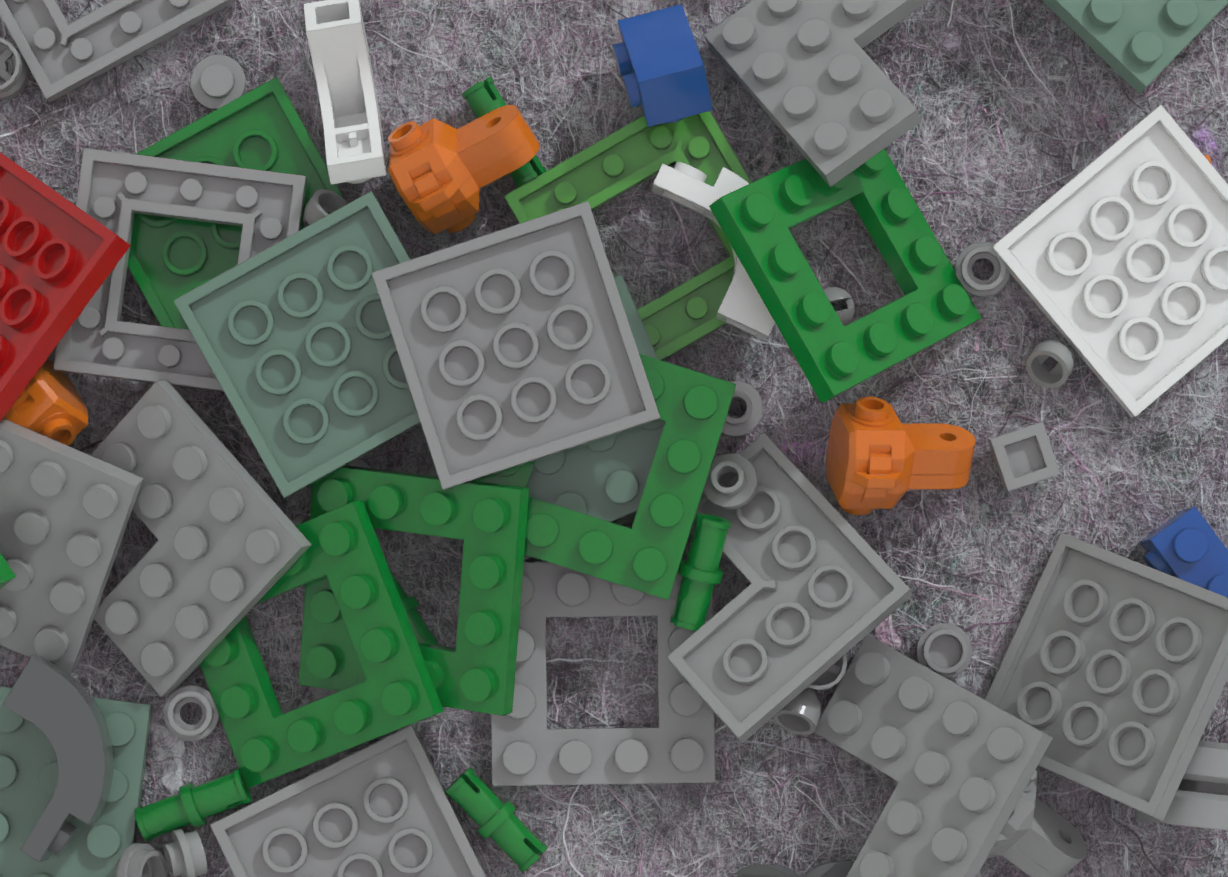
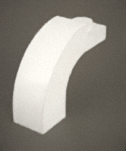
[304,0,387,185]
[652,162,775,341]

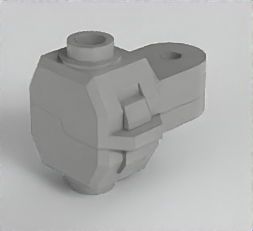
[986,770,1087,877]

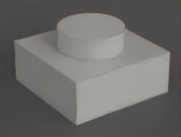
[988,422,1061,493]

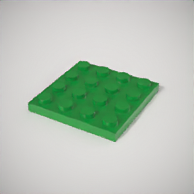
[128,77,345,330]

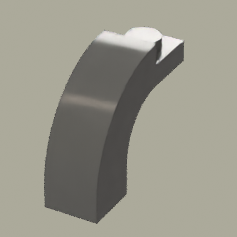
[2,656,114,862]

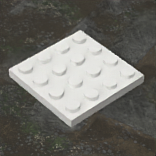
[991,105,1228,417]

